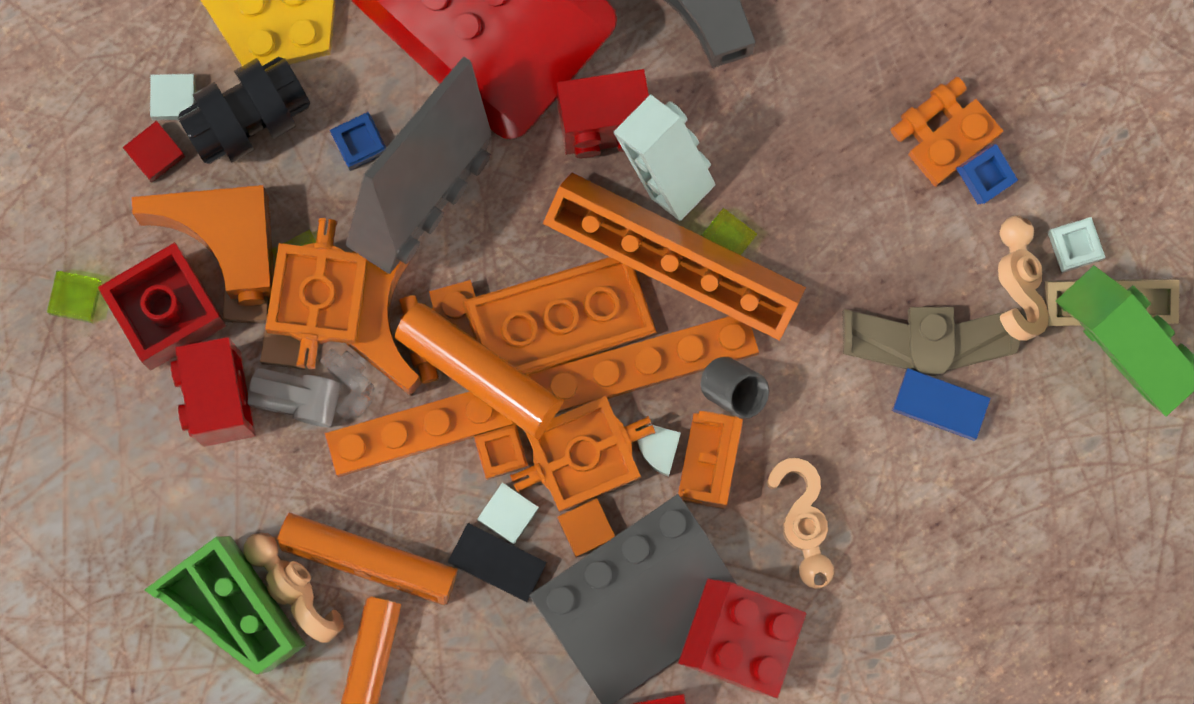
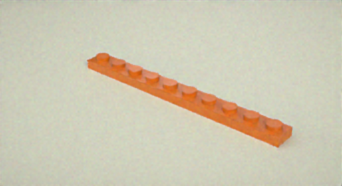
[325,316,759,477]

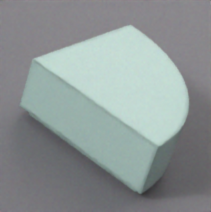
[637,424,681,477]

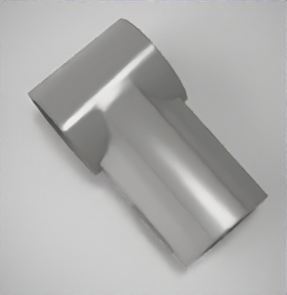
[247,368,342,428]

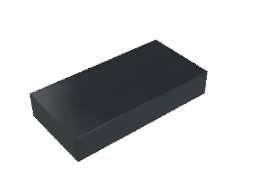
[448,523,547,603]

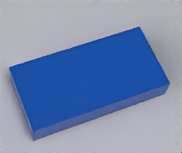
[892,368,991,441]

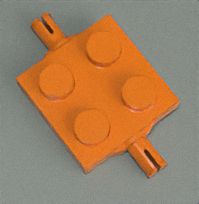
[265,218,368,369]
[510,396,656,513]

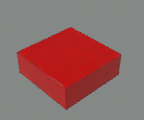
[122,121,185,183]

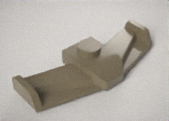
[842,307,1020,375]

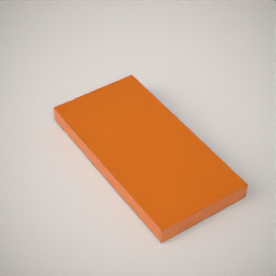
[463,257,657,375]

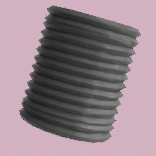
[700,357,770,419]

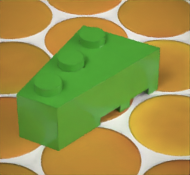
[1055,265,1194,417]
[145,536,306,675]

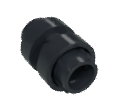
[178,57,310,164]

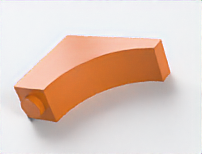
[132,185,274,306]
[345,251,422,396]

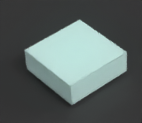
[150,74,196,120]
[1048,217,1106,273]
[477,483,539,545]

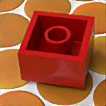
[557,69,649,159]
[97,242,227,371]
[170,337,256,447]
[678,579,807,699]

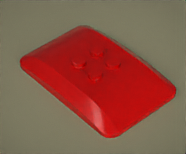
[351,0,617,139]

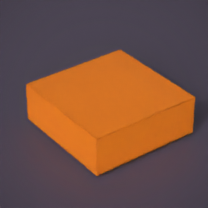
[474,424,529,480]
[557,498,615,558]

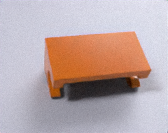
[678,411,743,509]

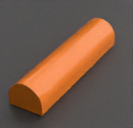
[395,303,564,439]
[277,512,458,606]
[341,596,402,704]

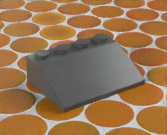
[346,56,492,274]
[529,494,737,704]

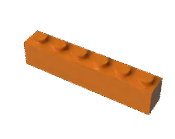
[543,173,806,341]

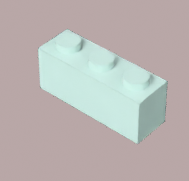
[613,94,716,221]

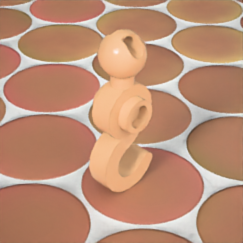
[998,216,1049,340]
[767,458,834,589]
[243,533,343,643]

